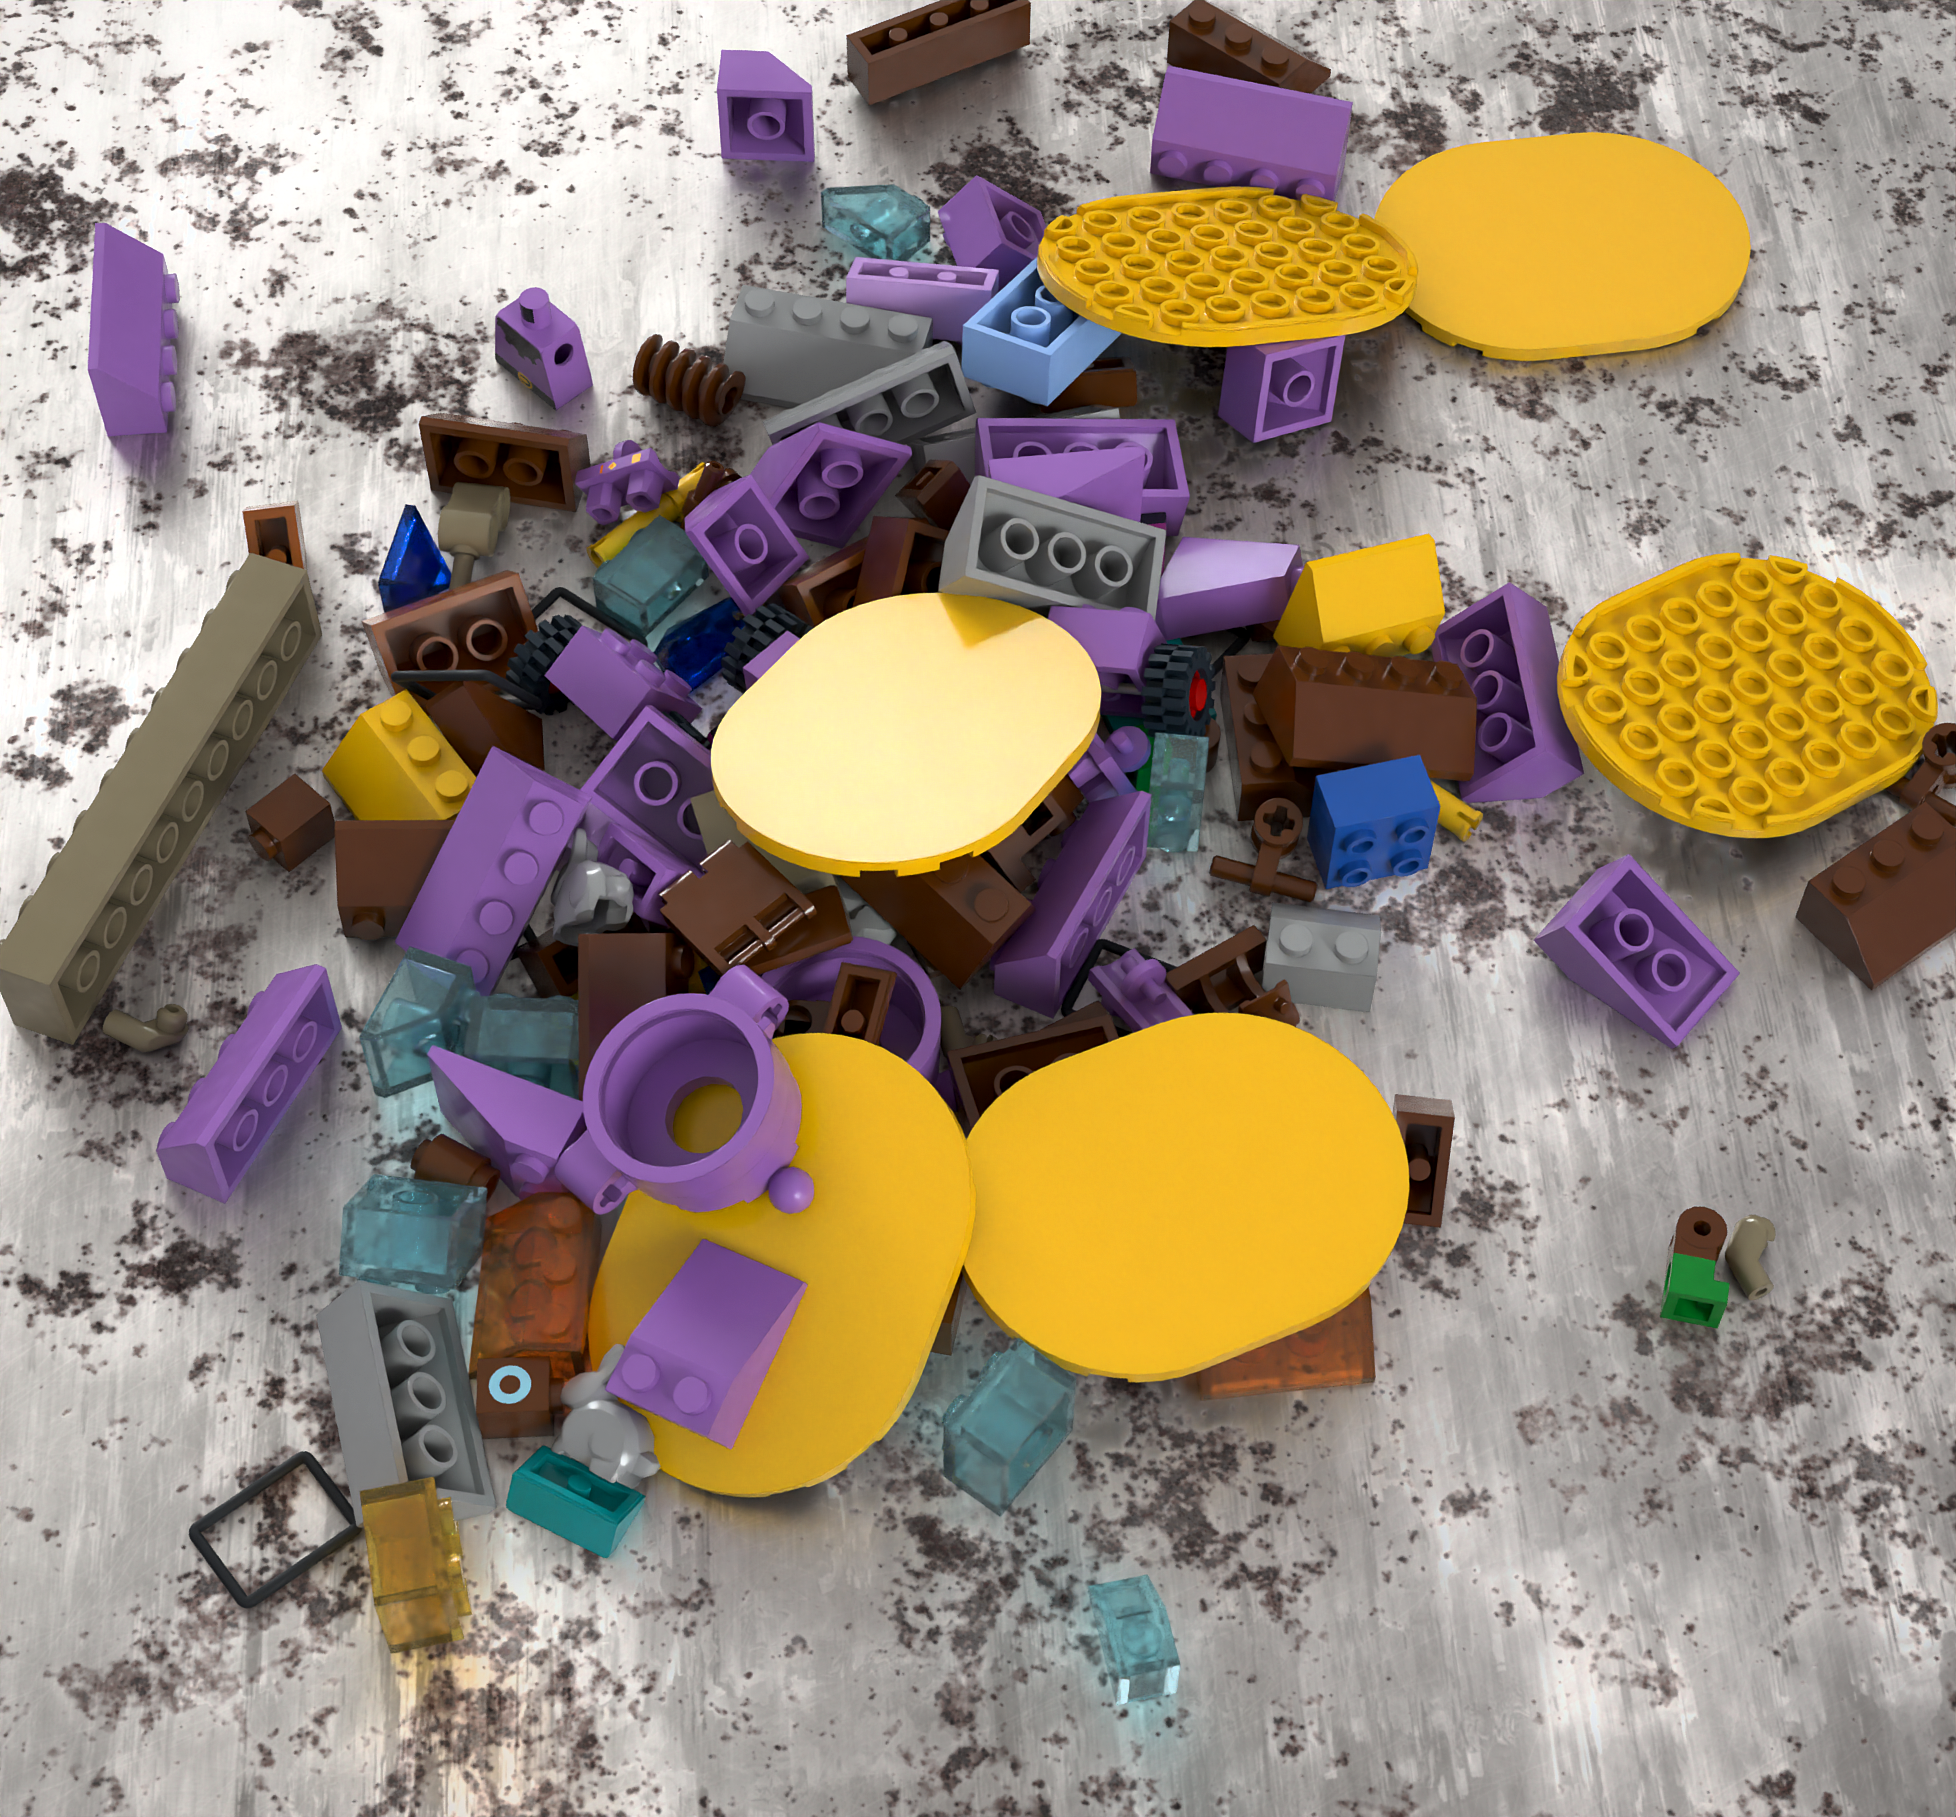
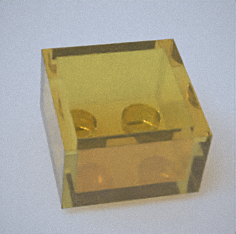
[359,1477,472,1654]

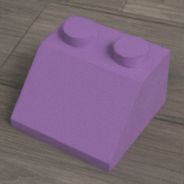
[717,49,815,162]
[938,175,1046,292]
[1218,335,1345,443]
[684,474,810,616]

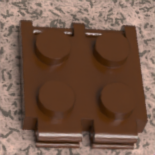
[658,839,817,978]

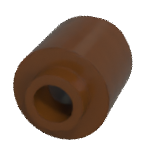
[410,1134,500,1211]

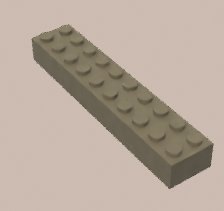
[0,553,322,1045]

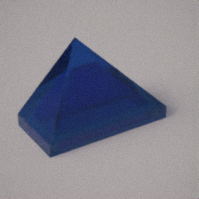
[378,504,452,613]
[653,597,745,694]

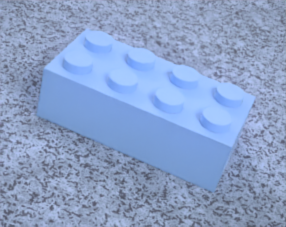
[961,257,1122,406]

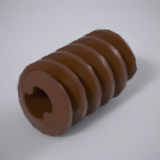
[632,334,746,427]

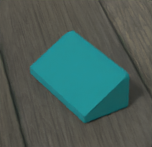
[506,1445,646,1558]

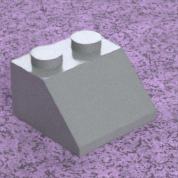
[1262,902,1381,1012]

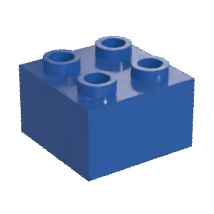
[1307,755,1441,889]

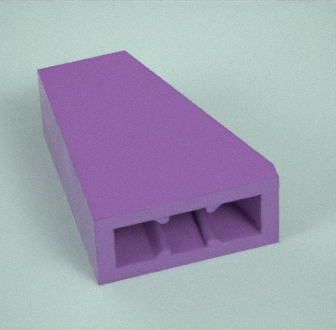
[1155,537,1304,640]

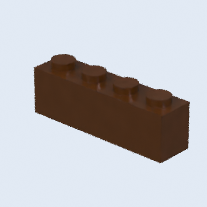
[846,0,1031,105]

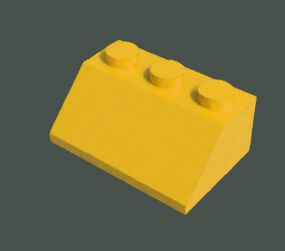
[1273,533,1445,657]
[322,689,476,820]

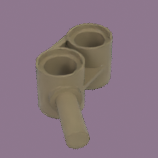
[438,482,510,590]

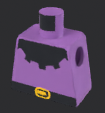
[495,287,593,410]

